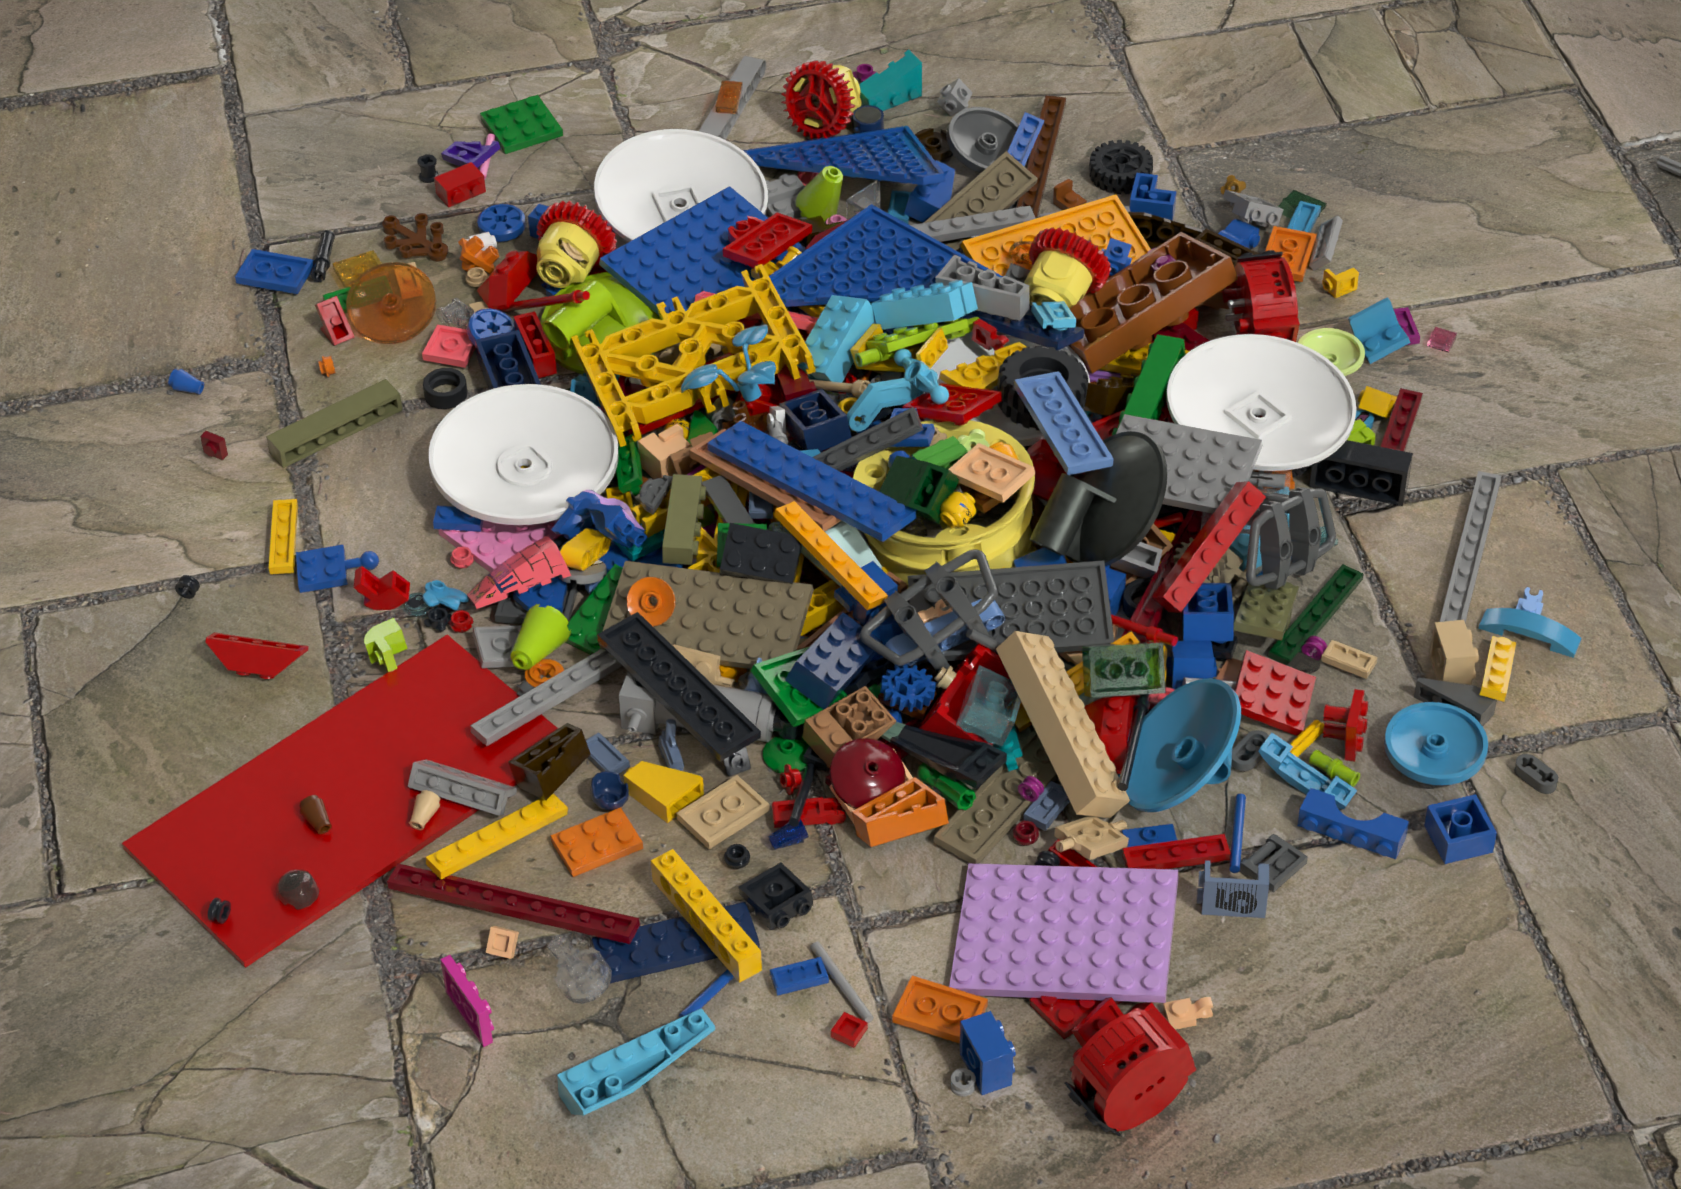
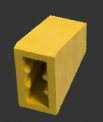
[623,761,704,823]

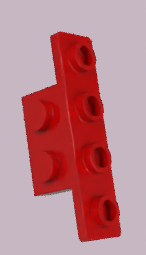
[1070,997,1154,1072]

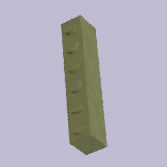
[266,379,402,468]

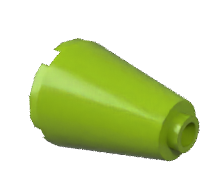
[795,166,843,222]
[510,604,571,670]

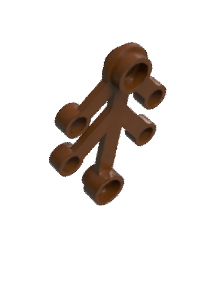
[382,213,449,262]

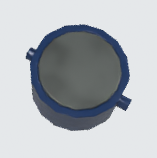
[852,105,884,134]

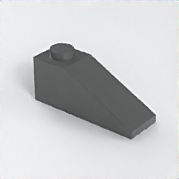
[1414,678,1497,726]

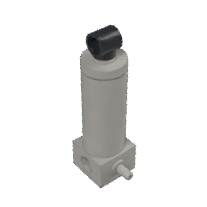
[619,672,803,743]

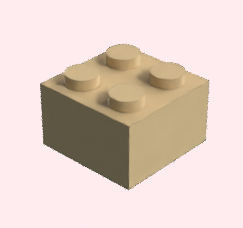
[1429,620,1479,685]

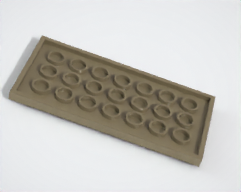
[599,561,814,669]

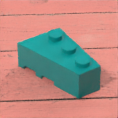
[859,50,922,111]

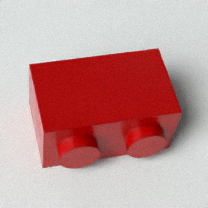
[434,162,486,208]

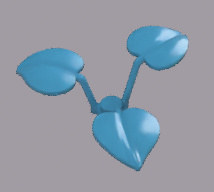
[681,324,776,402]

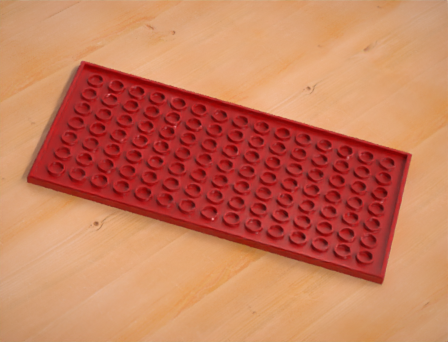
[122,634,558,968]

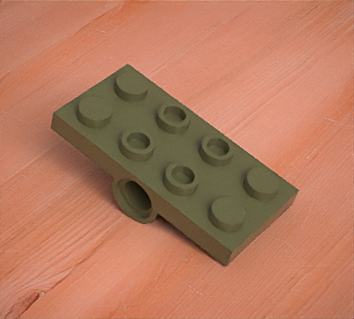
[1234,582,1299,640]

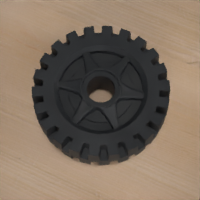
[1089,140,1153,195]

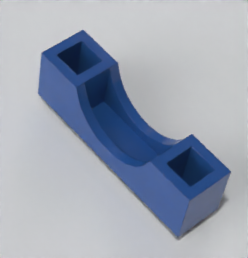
[1298,788,1409,860]

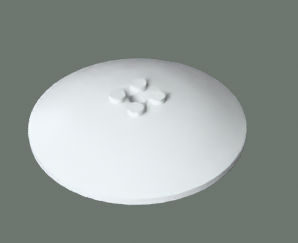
[594,129,768,242]
[1167,334,1356,471]

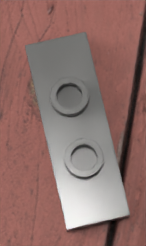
[1309,216,1343,271]

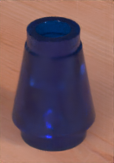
[768,819,809,850]

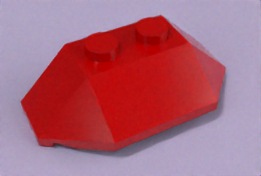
[477,251,538,310]
[205,632,309,679]
[1084,693,1137,774]

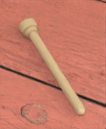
[809,379,870,398]

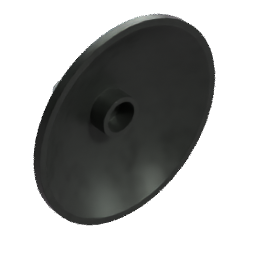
[1030,431,1167,566]

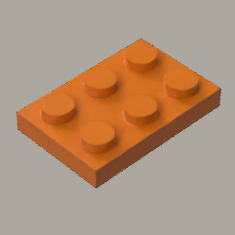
[1265,226,1317,282]
[550,807,643,877]
[892,975,988,1044]

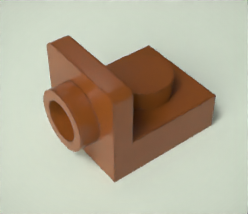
[1053,179,1087,211]

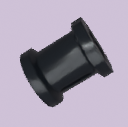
[417,154,438,183]

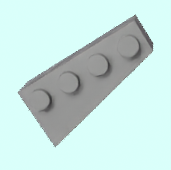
[935,255,1029,320]

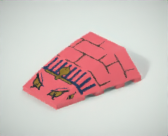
[467,536,571,609]

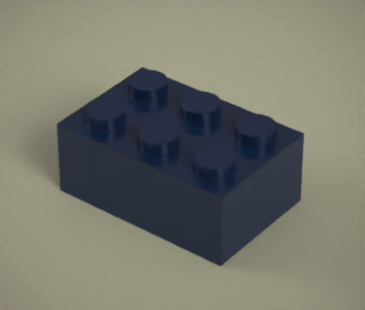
[779,389,852,452]

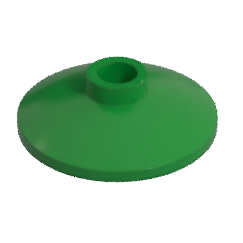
[763,736,809,774]

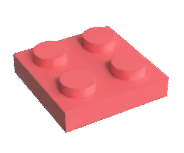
[422,324,476,368]

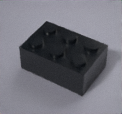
[720,523,802,584]

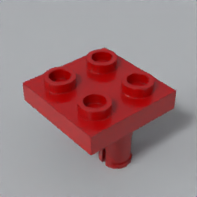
[1323,689,1369,762]

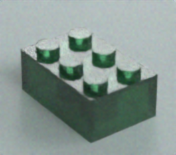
[1082,641,1166,698]

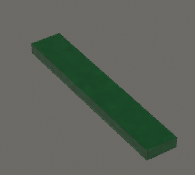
[1268,564,1364,667]

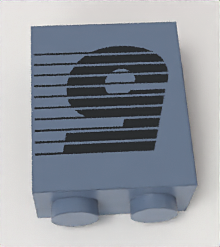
[1197,860,1269,918]

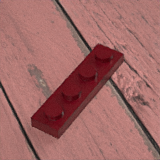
[1381,388,1423,451]

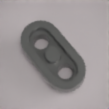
[1231,730,1269,771]

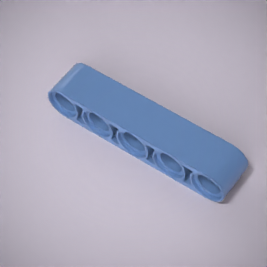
[885,599,1005,668]

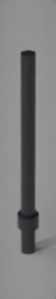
[1118,687,1150,791]

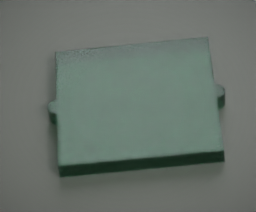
[1278,190,1327,218]

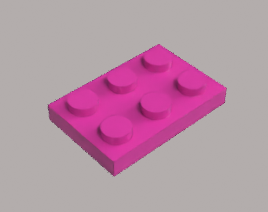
[440,955,494,1047]

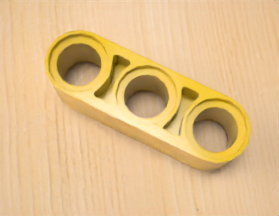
[560,528,611,571]

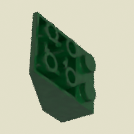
[879,455,959,524]

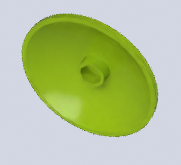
[540,272,661,374]

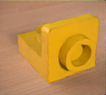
[1322,268,1359,299]

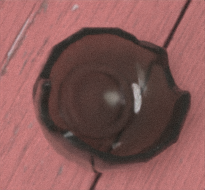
[276,870,320,909]

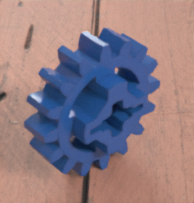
[880,664,936,712]

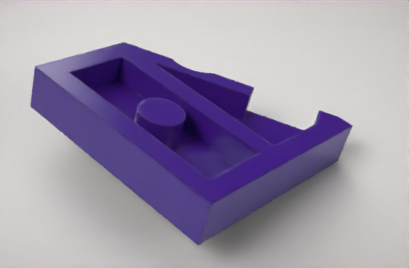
[441,141,500,168]

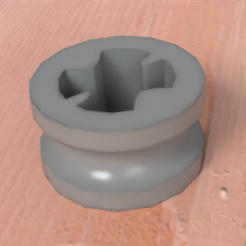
[951,1069,975,1097]

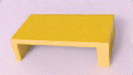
[850,324,948,372]

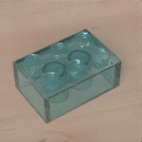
[956,665,1021,746]

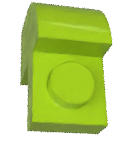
[364,618,408,672]

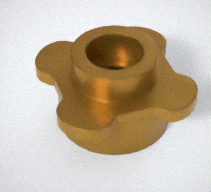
[1220,175,1246,195]

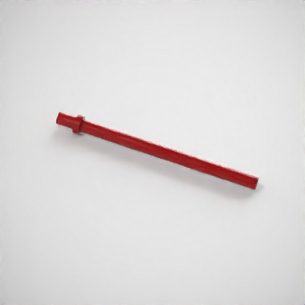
[502,290,590,312]

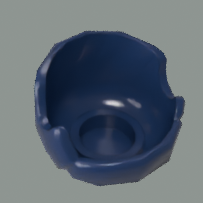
[590,771,629,811]

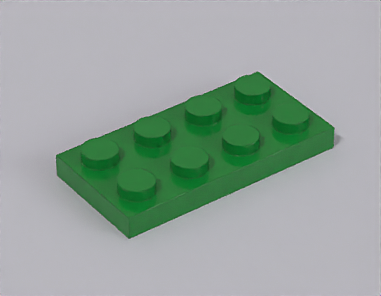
[565,564,623,655]

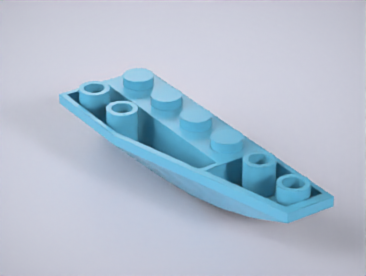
[557,1008,715,1116]

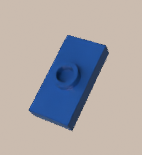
[1122,824,1177,847]
[769,957,829,996]

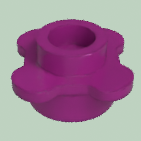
[853,64,876,82]

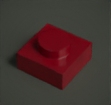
[200,431,228,461]

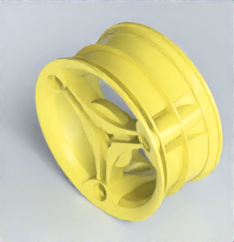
[853,420,1037,589]

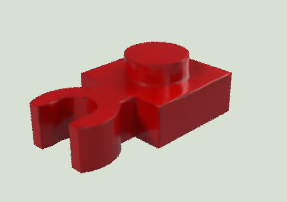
[972,318,1009,351]

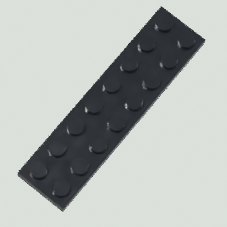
[597,612,761,762]

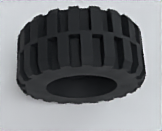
[997,346,1088,431]

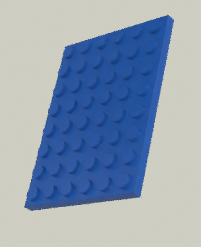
[599,186,806,315]

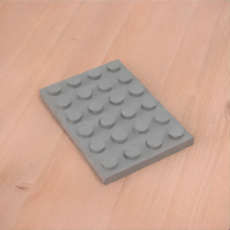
[1116,414,1263,514]

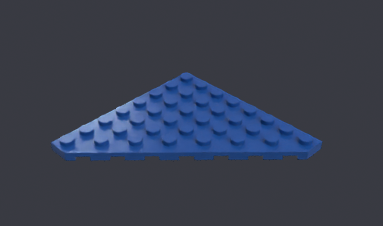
[742,126,945,187]
[769,204,1003,307]

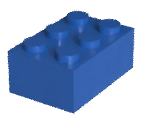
[1182,583,1234,643]

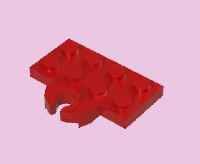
[723,212,812,268]

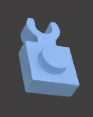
[1516,587,1544,615]

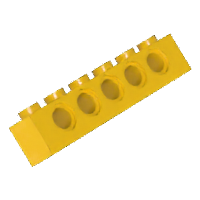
[651,849,762,983]

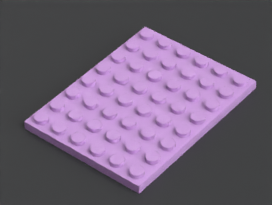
[949,863,1179,1003]

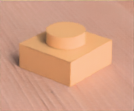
[486,926,519,959]

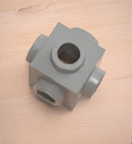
[937,78,973,116]

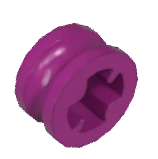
[1302,636,1327,661]
[1018,776,1044,802]

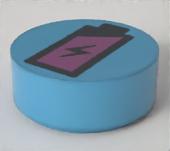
[1355,410,1374,429]

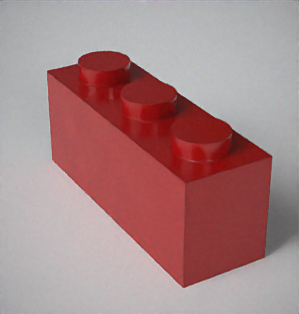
[513,311,557,378]

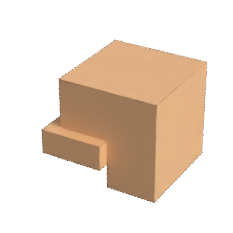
[638,423,691,479]

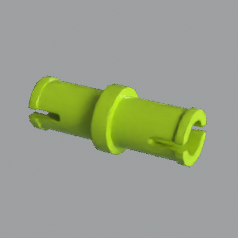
[1309,750,1360,787]

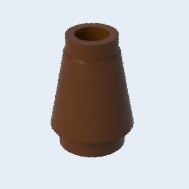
[299,795,332,834]

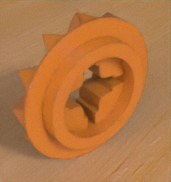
[525,659,564,688]

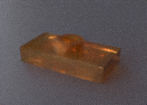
[715,81,743,114]

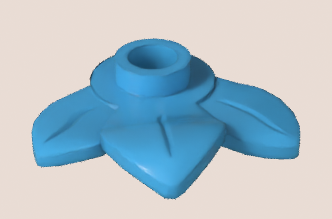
[422,580,469,610]

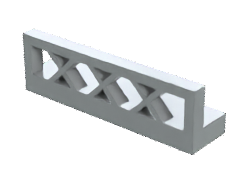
[408,759,517,816]

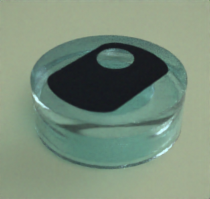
[405,593,430,616]

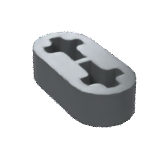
[1514,754,1559,794]

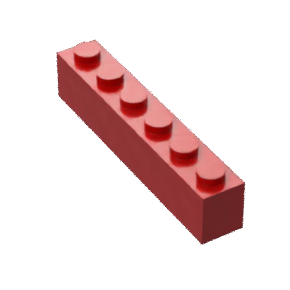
[1152,481,1266,612]

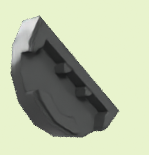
[640,475,673,515]

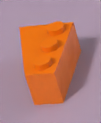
[852,777,949,847]

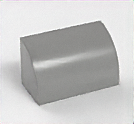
[1110,542,1163,578]

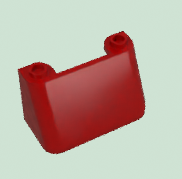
[919,643,1019,746]

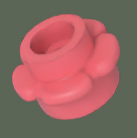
[450,546,474,568]

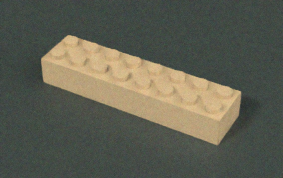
[996,631,1130,818]

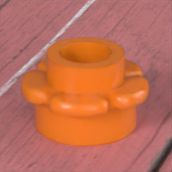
[318,356,336,377]

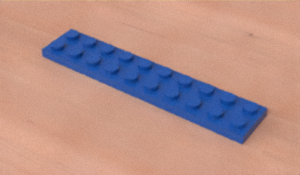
[707,421,916,542]

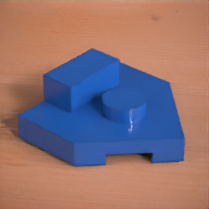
[513,576,567,613]

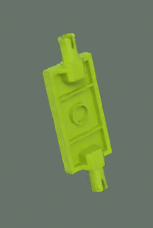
[855,317,979,367]

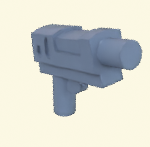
[658,719,684,771]

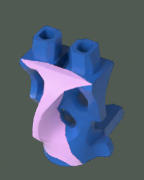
[551,490,647,548]

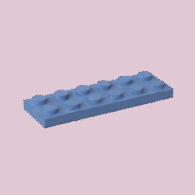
[1014,371,1114,475]

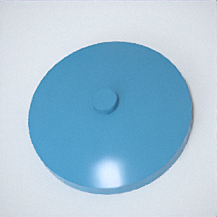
[1384,702,1488,785]

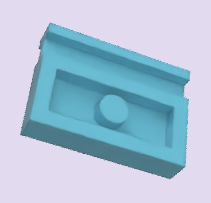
[1031,301,1076,330]

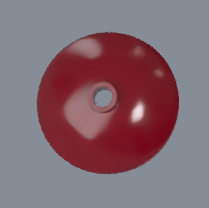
[830,738,906,809]

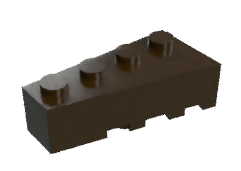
[1084,373,1140,415]

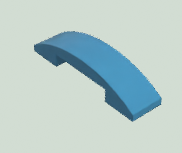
[1478,608,1581,658]
[1258,733,1357,809]

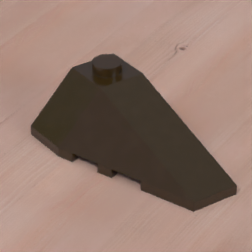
[1128,212,1203,249]

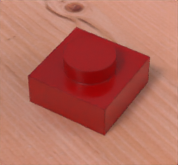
[830,1012,868,1048]

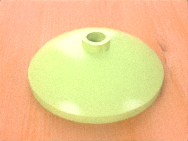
[1298,328,1365,376]

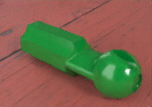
[917,763,976,811]

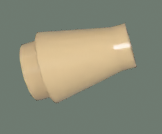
[409,790,440,830]

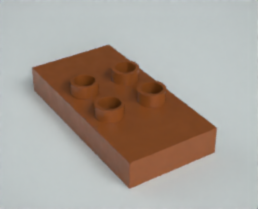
[1068,232,1238,374]

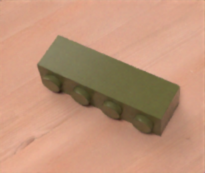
[662,474,706,565]

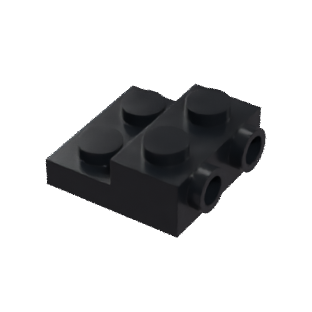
[738,862,813,930]

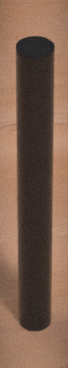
[789,763,816,827]

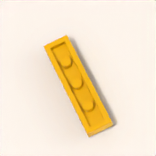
[269,499,298,574]
[1479,636,1516,702]

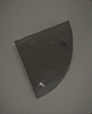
[1287,652,1320,674]

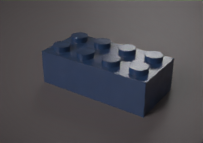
[475,330,541,390]
[785,612,883,710]

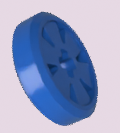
[477,204,526,242]
[467,308,516,346]

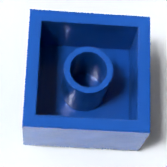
[1424,794,1497,864]
[960,1011,1016,1095]

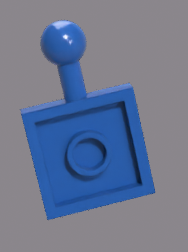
[296,545,379,593]

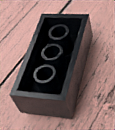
[1310,440,1413,506]

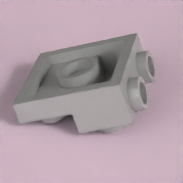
[765,174,805,218]
[1223,190,1284,227]

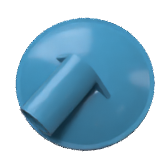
[1118,678,1241,812]

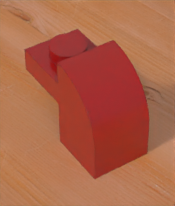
[353,566,410,610]

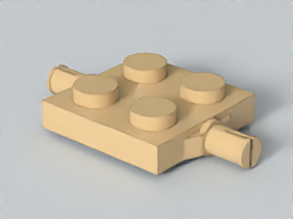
[673,645,735,688]
[1054,816,1129,860]

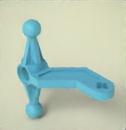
[847,348,949,432]

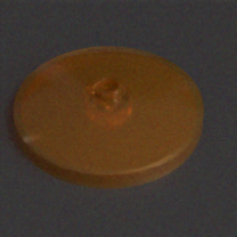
[346,262,437,344]

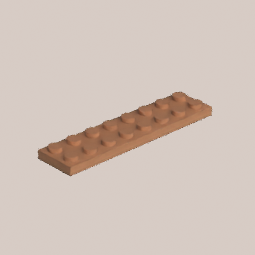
[689,429,841,532]

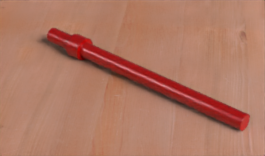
[1111,614,1178,646]

